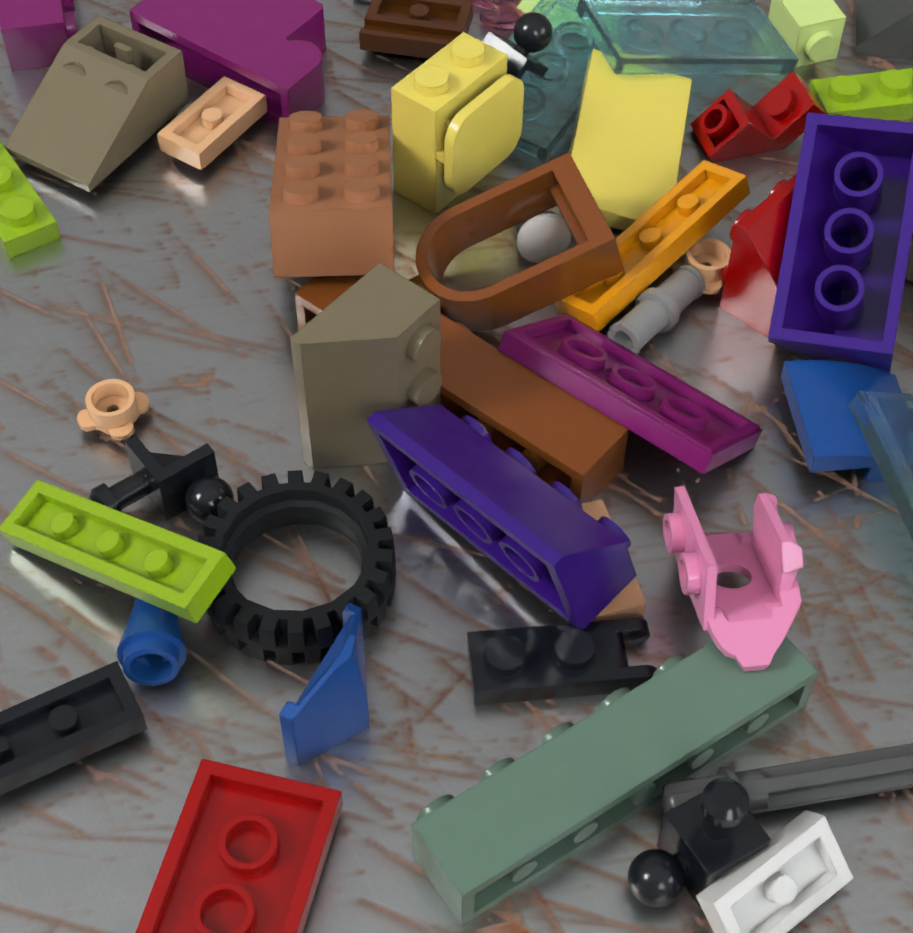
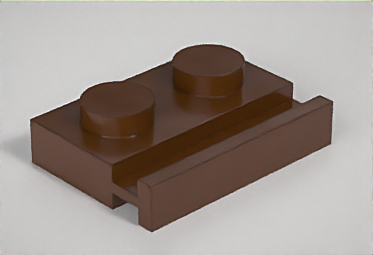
[359,0,473,59]

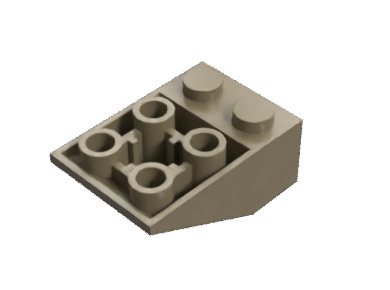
[5,15,190,192]

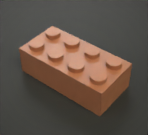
[269,109,395,278]

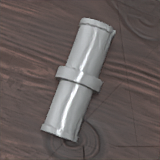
[607,265,706,354]

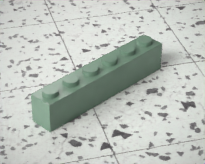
[411,637,818,927]

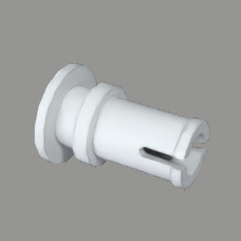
[515,208,571,263]

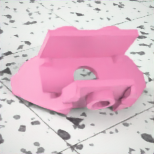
[663,486,803,672]

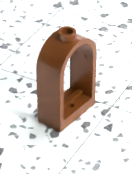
[409,152,624,331]

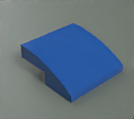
[780,360,913,482]

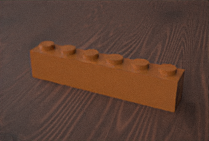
[294,275,629,504]

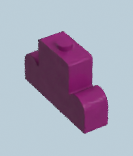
[129,0,326,125]

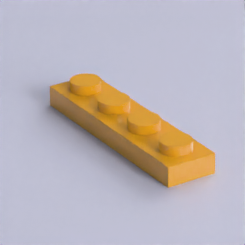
[554,160,750,332]

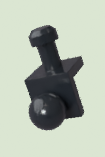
[482,12,553,79]
[89,435,234,523]
[628,778,771,907]

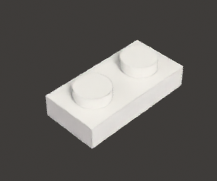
[696,810,853,933]

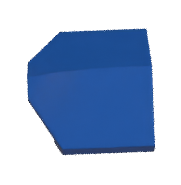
[279,603,370,767]

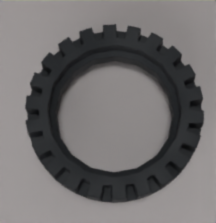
[198,470,396,665]

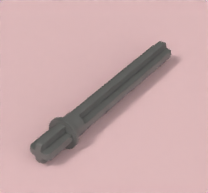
[661,743,913,814]

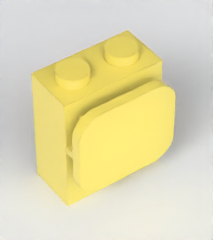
[391,32,524,215]

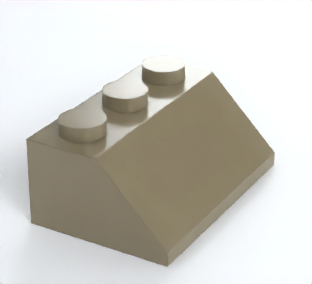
[290,263,442,469]

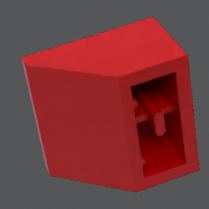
[720,174,797,338]

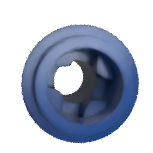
[116,597,187,686]

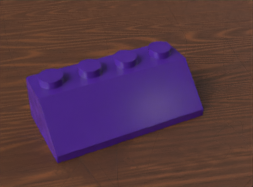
[768,112,913,373]
[366,404,637,630]

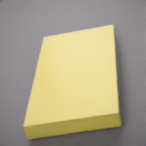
[557,49,692,231]

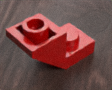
[690,71,826,162]

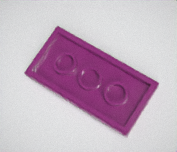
[498,313,763,474]

